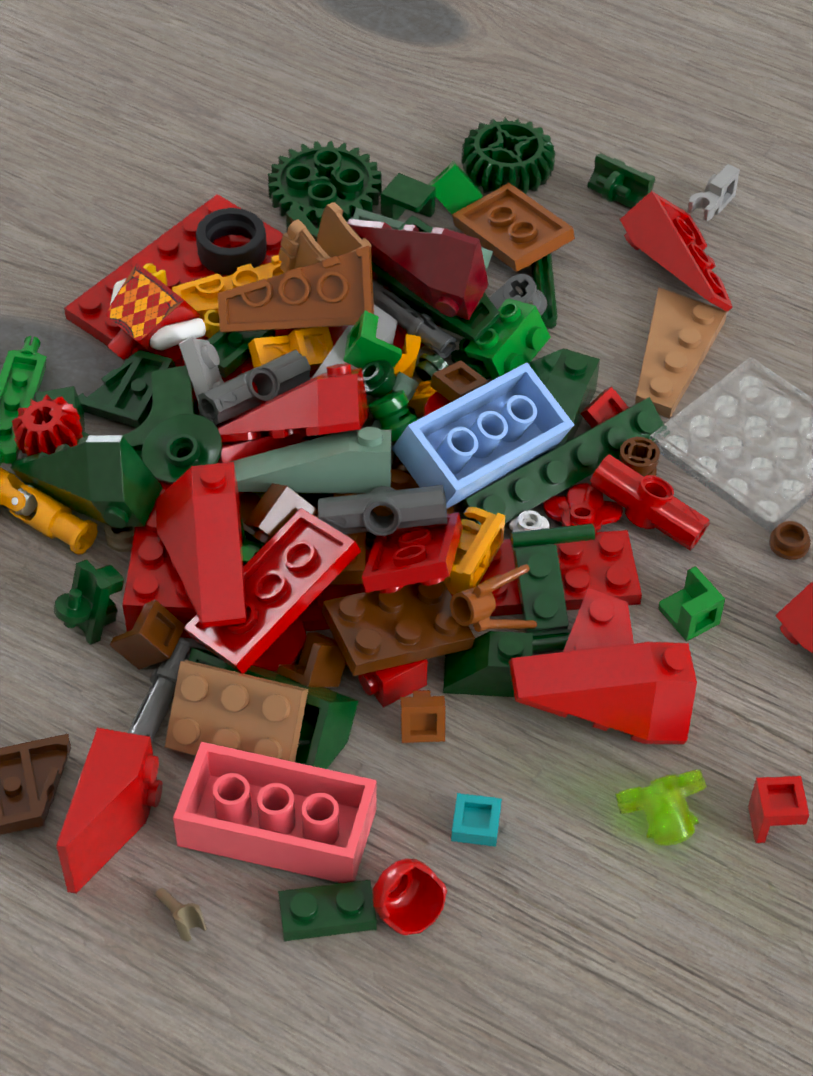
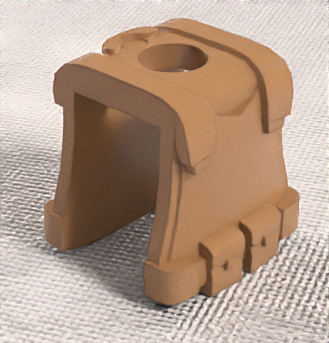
[279,202,371,273]

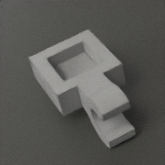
[687,164,740,221]

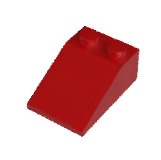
[56,727,163,893]

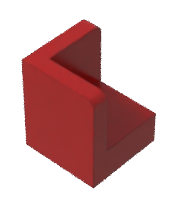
[748,776,810,843]

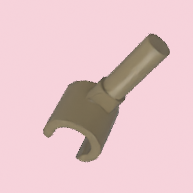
[155,888,207,941]

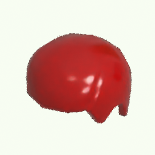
[373,858,447,935]

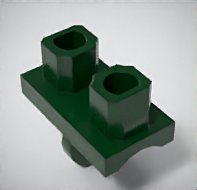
[587,153,656,208]
[54,559,124,645]

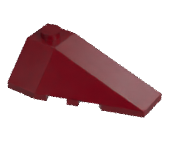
[347,219,489,320]

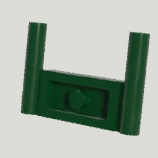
[510,524,595,653]

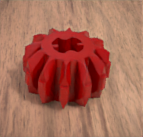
[12,394,83,456]

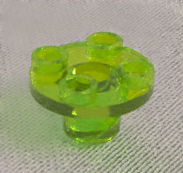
[615,769,707,846]

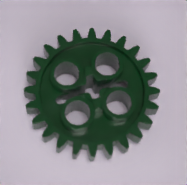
[268,141,382,228]

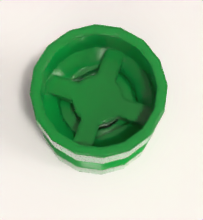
[368,390,417,442]

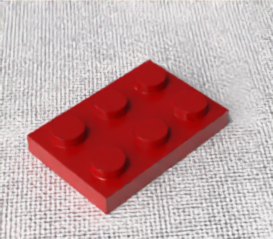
[361,512,463,594]

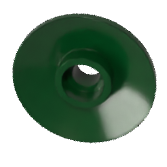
[142,414,222,484]

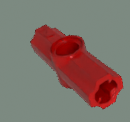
[590,454,710,551]

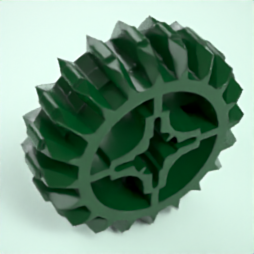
[461,117,555,194]

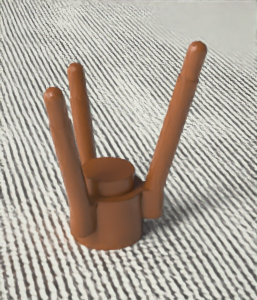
[450,564,537,632]

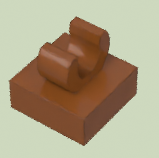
[401,690,446,743]

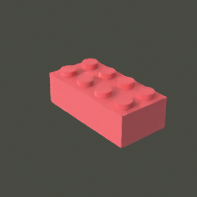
[173,742,377,883]

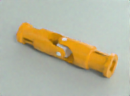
[0,467,98,555]

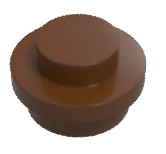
[769,521,811,560]

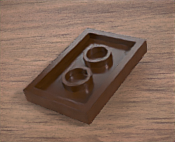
[321,581,475,676]

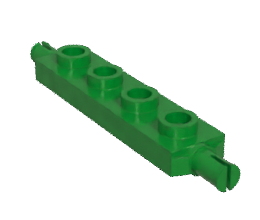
[0,336,46,466]

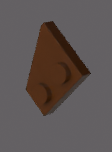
[0,734,71,835]

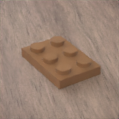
[165,660,309,762]

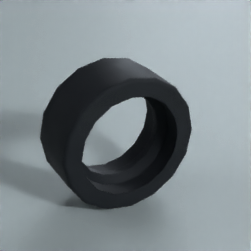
[196,208,267,275]

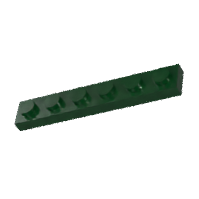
[460,397,668,524]

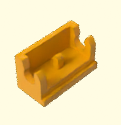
[443,507,505,594]

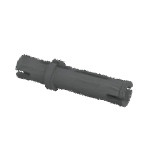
[372,279,457,359]
[128,639,195,743]

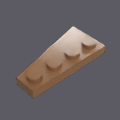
[635,287,727,419]

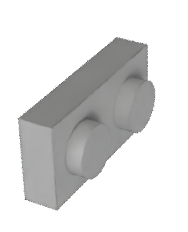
[179,338,225,403]

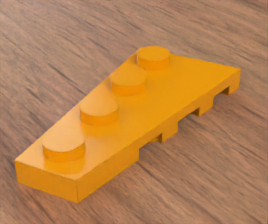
[172,255,284,320]

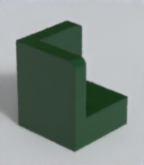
[381,173,436,220]

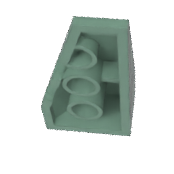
[231,427,392,493]

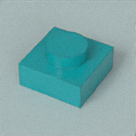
[451,793,502,847]

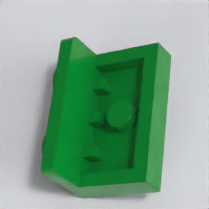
[465,299,551,380]

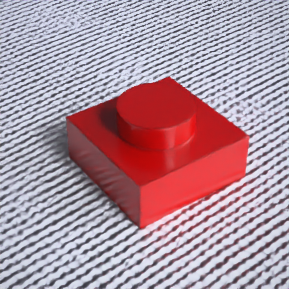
[580,386,629,428]

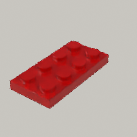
[184,508,361,674]

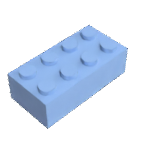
[392,362,574,509]

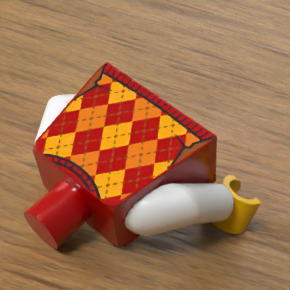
[106,263,220,361]

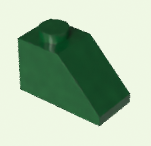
[443,631,533,697]

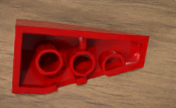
[216,363,369,442]
[509,642,697,745]

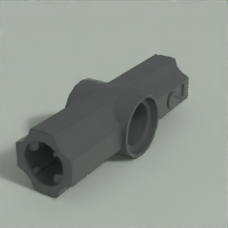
[198,350,311,426]
[318,485,447,536]

